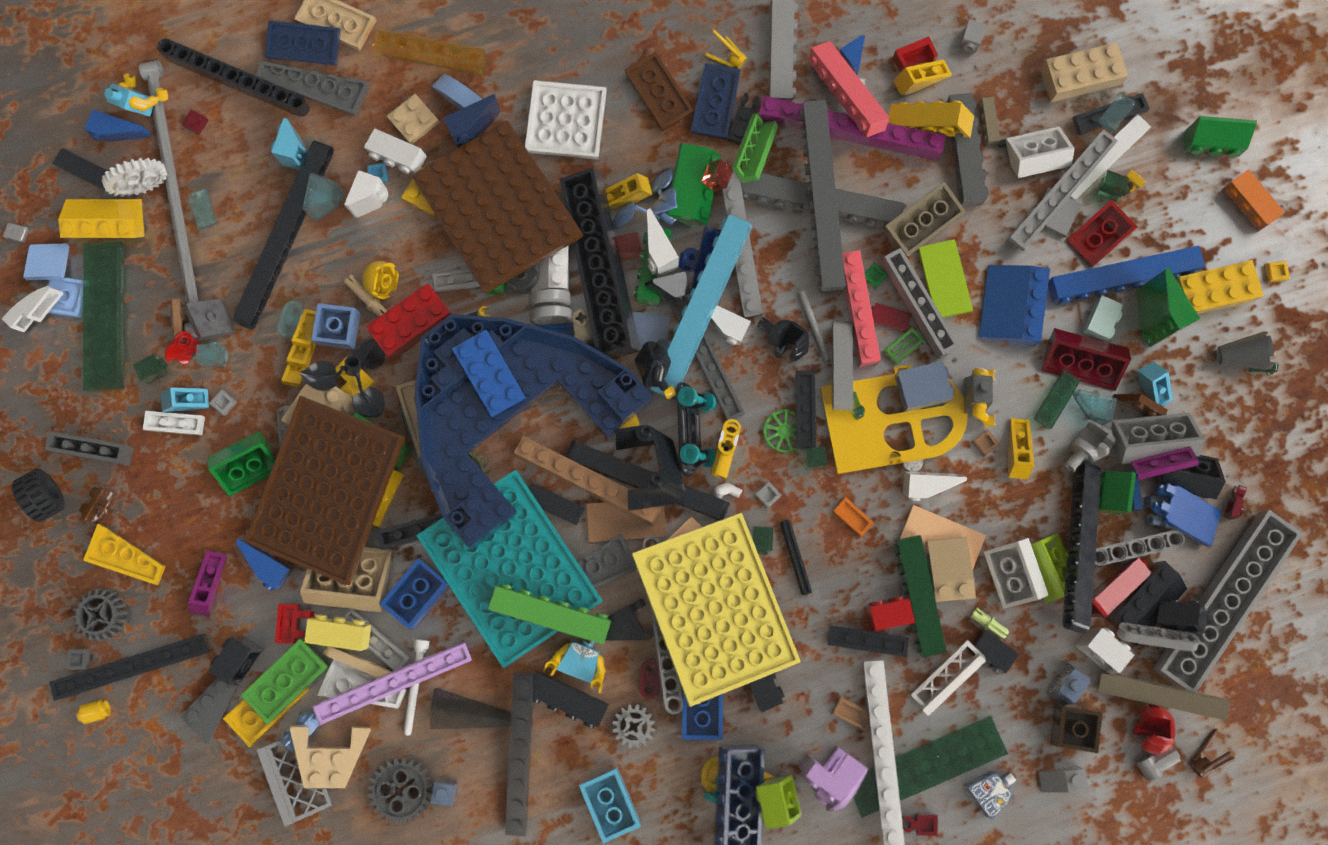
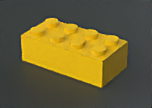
[1176,260,1264,314]

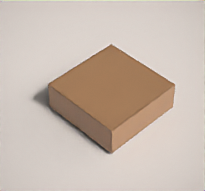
[972,430,1000,457]

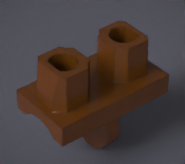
[79,487,116,524]

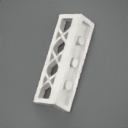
[911,640,986,716]

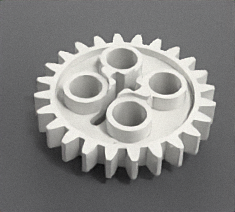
[102,158,168,197]

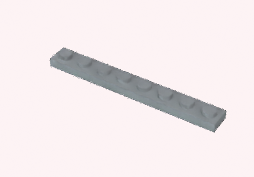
[1008,129,1118,251]
[719,167,763,318]

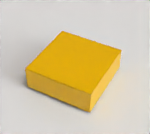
[1265,261,1290,283]

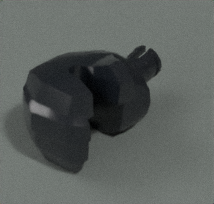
[757,317,810,361]

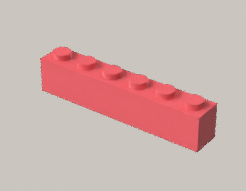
[808,41,890,138]
[842,250,881,368]

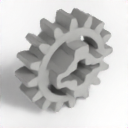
[613,704,655,748]

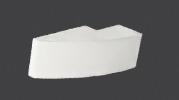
[2,286,64,332]

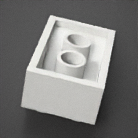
[647,208,679,278]

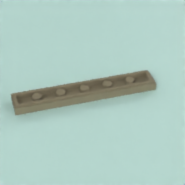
[1098,671,1230,721]

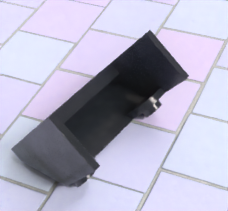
[615,425,685,511]

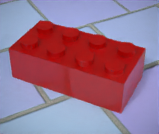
[365,283,451,362]

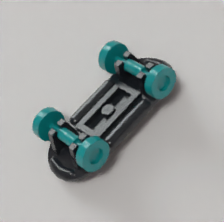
[676,382,716,477]

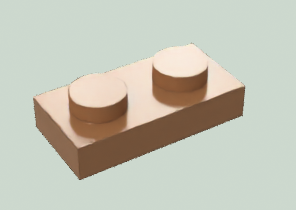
[170,298,188,340]

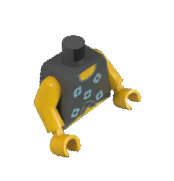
[964,367,996,427]

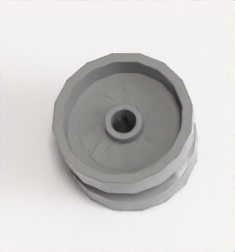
[529,289,572,326]

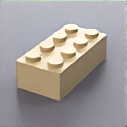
[1040,43,1128,102]

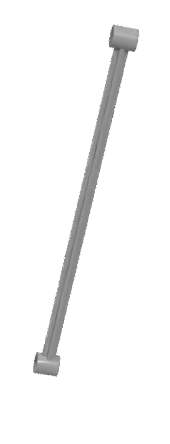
[139,60,198,339]

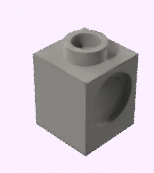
[959,19,987,52]

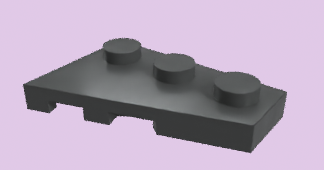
[180,678,239,744]

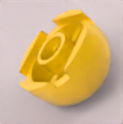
[362,261,399,300]

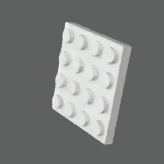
[525,80,607,160]

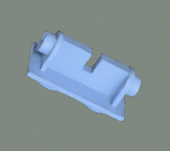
[280,710,319,752]

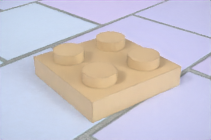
[387,94,440,144]

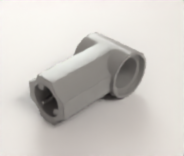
[1136,747,1181,781]

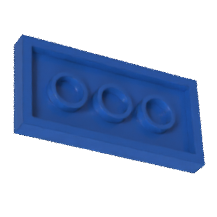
[451,330,526,418]

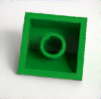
[1099,471,1136,515]

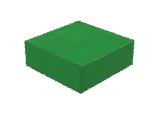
[865,263,888,289]

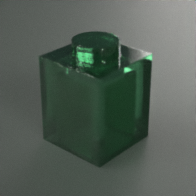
[1097,169,1129,203]
[133,354,169,384]
[803,446,828,471]
[752,526,773,555]

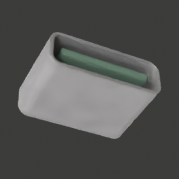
[2,223,29,243]

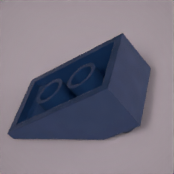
[443,94,500,148]

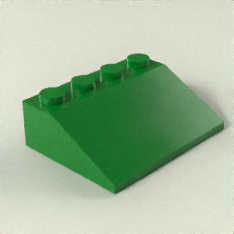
[1136,267,1200,347]

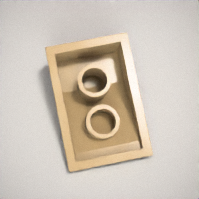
[927,537,976,602]

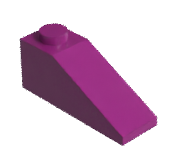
[188,551,227,616]

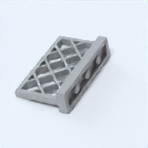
[256,740,333,827]

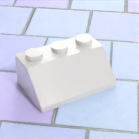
[1006,126,1075,178]
[531,245,570,293]

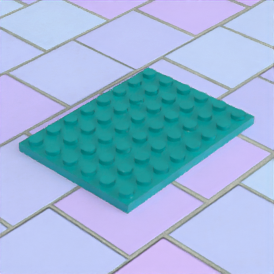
[416,470,603,668]

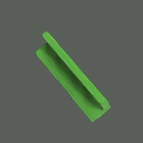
[732,113,778,183]

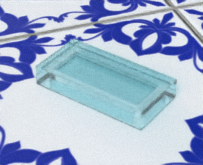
[1097,92,1136,133]
[188,189,218,230]

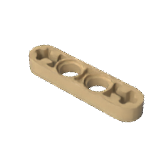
[323,646,392,678]

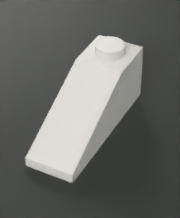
[710,306,751,346]
[902,471,967,501]

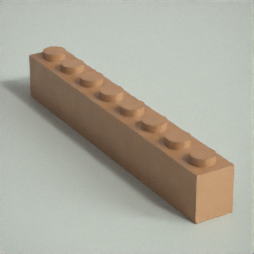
[514,436,661,526]

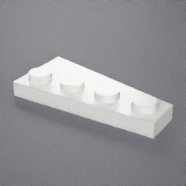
[317,659,407,708]

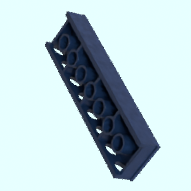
[715,744,765,845]

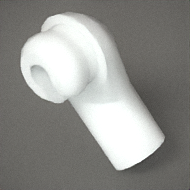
[713,483,743,499]

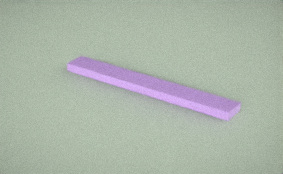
[312,641,472,725]

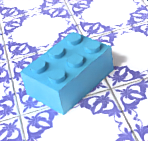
[579,766,641,844]

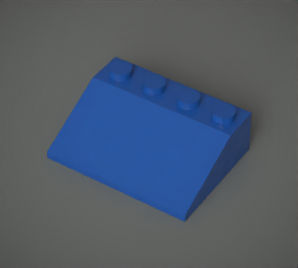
[978,265,1050,347]

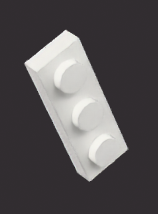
[143,411,205,436]

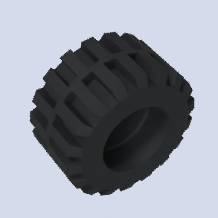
[12,468,65,522]

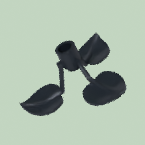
[300,339,385,417]

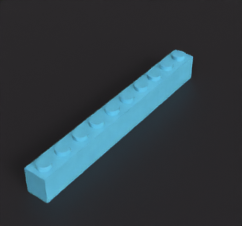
[650,214,752,400]

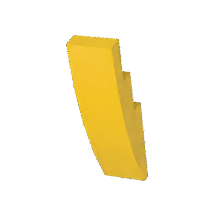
[281,309,316,388]

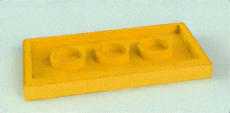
[223,688,309,747]

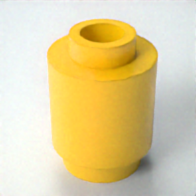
[77,700,111,724]

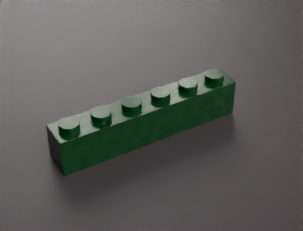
[893,535,947,657]

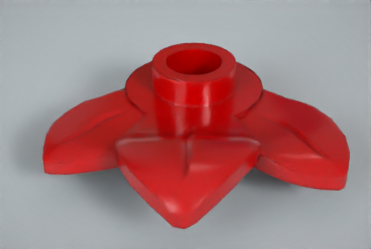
[165,331,203,366]

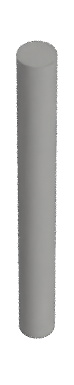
[797,290,831,363]

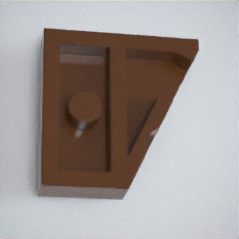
[1111,394,1168,417]

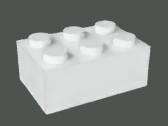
[984,538,1048,609]

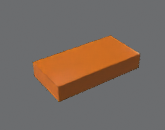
[832,497,874,537]

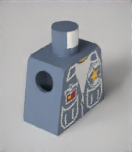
[1047,663,1091,706]
[963,771,1016,820]

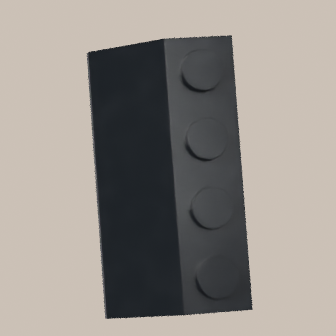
[1106,561,1187,646]

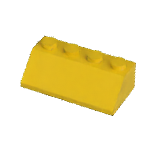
[58,199,144,238]

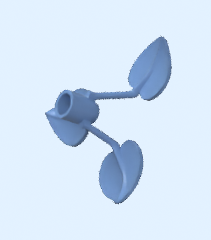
[613,167,677,231]

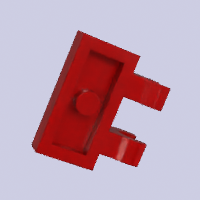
[274,603,314,644]

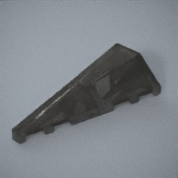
[430,688,533,729]

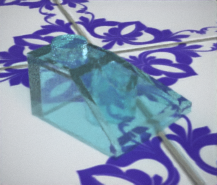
[303,173,344,221]

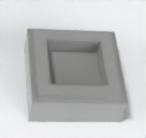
[209,389,237,416]
[755,481,782,509]

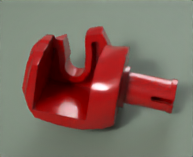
[1133,704,1175,755]

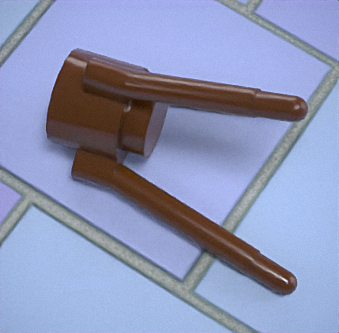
[1191,729,1235,778]

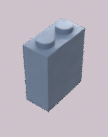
[895,361,954,412]

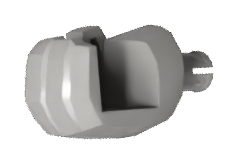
[1064,421,1117,472]

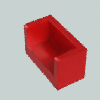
[893,36,938,73]

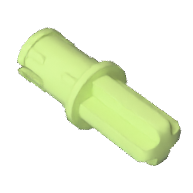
[970,607,1009,639]

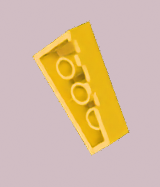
[888,100,974,138]

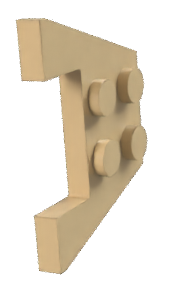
[290,725,371,788]

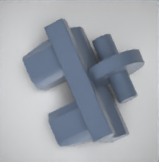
[1145,493,1171,528]

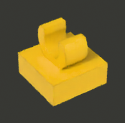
[1122,169,1146,192]

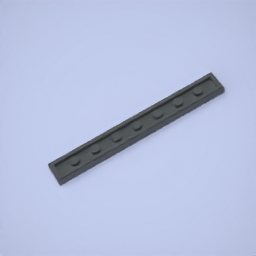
[668,295,745,420]

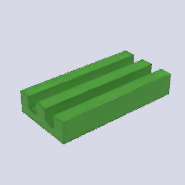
[883,327,925,366]

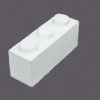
[364,128,427,174]

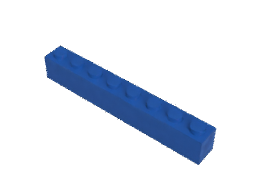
[1048,246,1206,304]

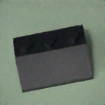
[1155,455,1226,500]

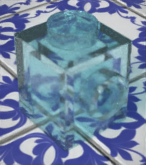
[196,342,229,367]

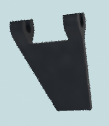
[605,598,654,641]

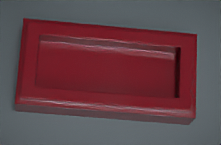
[872,303,912,332]

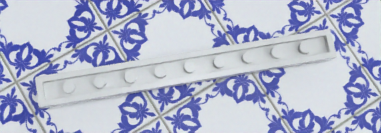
[863,660,905,845]

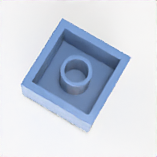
[311,303,361,350]

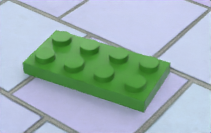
[241,638,328,724]

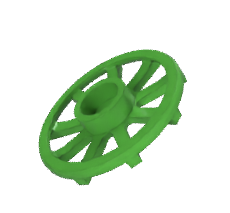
[764,409,798,452]

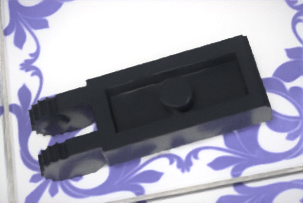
[728,93,760,145]

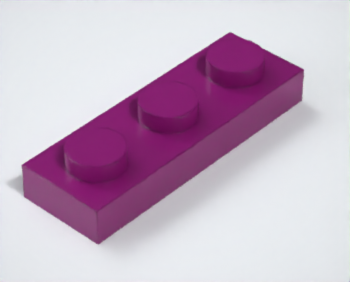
[1131,446,1198,480]

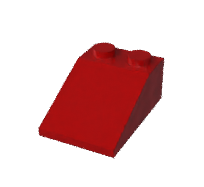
[1067,200,1139,267]

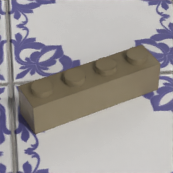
[978,97,1000,146]

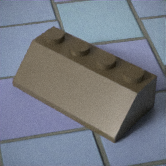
[885,181,966,257]

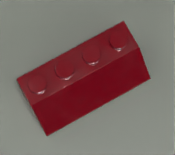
[1041,328,1131,391]

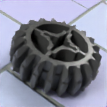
[71,588,128,642]

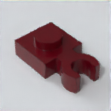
[1223,485,1247,520]
[902,813,938,836]

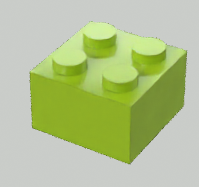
[756,775,802,829]

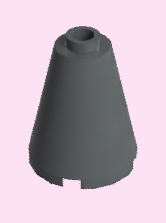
[1214,331,1274,370]

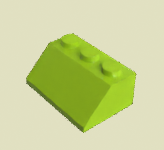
[1031,533,1067,603]

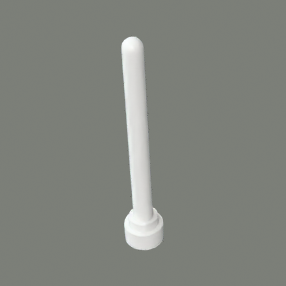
[404,639,430,736]

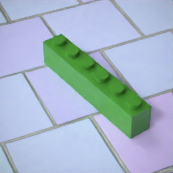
[488,583,611,645]

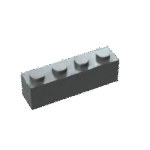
[45,431,134,466]

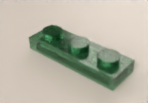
[1033,371,1080,429]

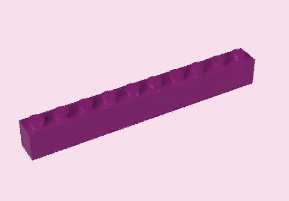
[759,96,945,161]

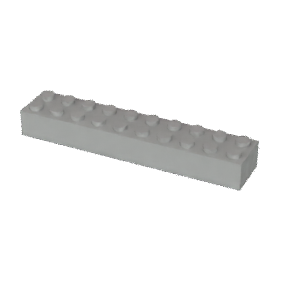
[1152,510,1303,692]

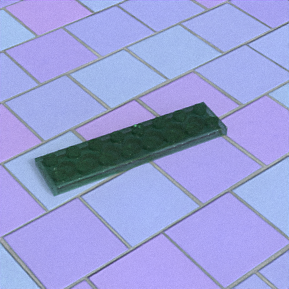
[83,241,124,392]
[853,716,1008,818]

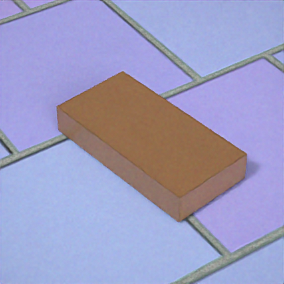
[831,696,870,733]

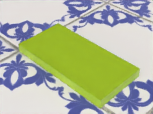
[917,239,973,318]

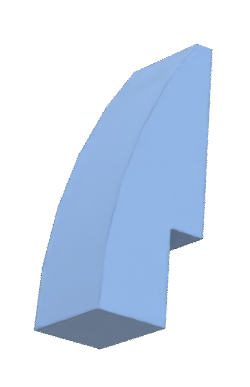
[432,73,482,110]

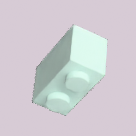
[1082,295,1123,341]

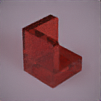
[701,159,734,192]
[616,232,642,259]

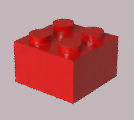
[864,596,915,631]

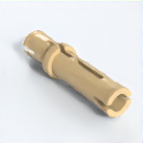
[344,275,387,317]

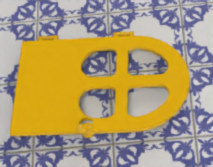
[820,364,968,474]

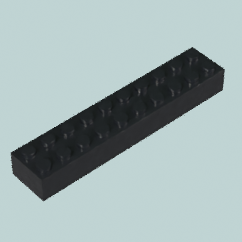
[560,167,640,359]

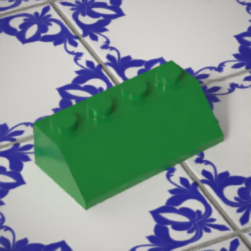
[666,143,721,227]

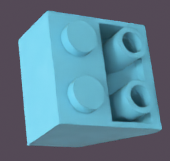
[271,118,308,170]

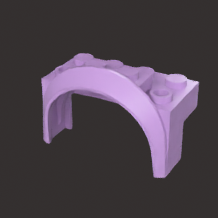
[798,747,868,812]

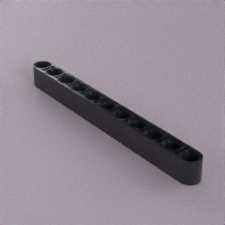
[233,140,334,330]

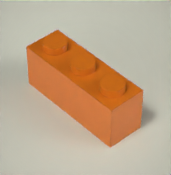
[1223,169,1285,231]

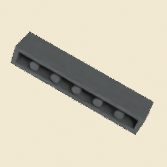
[946,93,989,207]

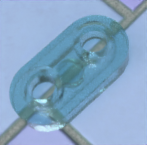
[277,301,304,338]

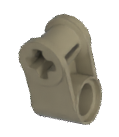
[572,309,594,345]

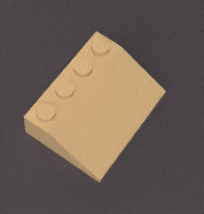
[300,547,393,612]

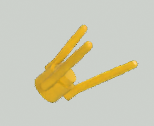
[705,30,747,69]

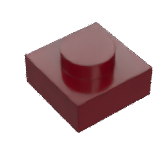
[181,109,209,135]

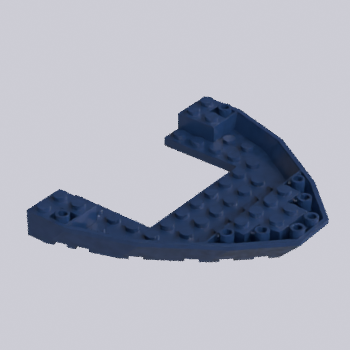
[415,314,653,551]

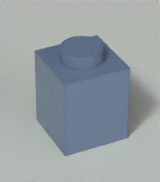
[431,780,458,806]

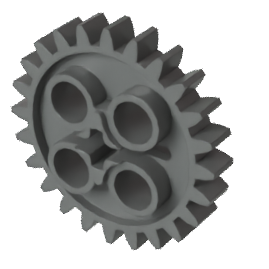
[367,757,434,825]

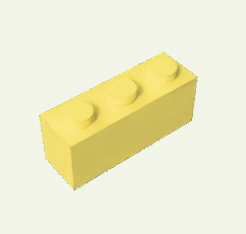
[305,614,371,651]

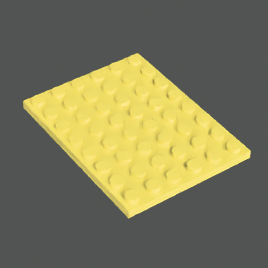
[631,513,801,707]

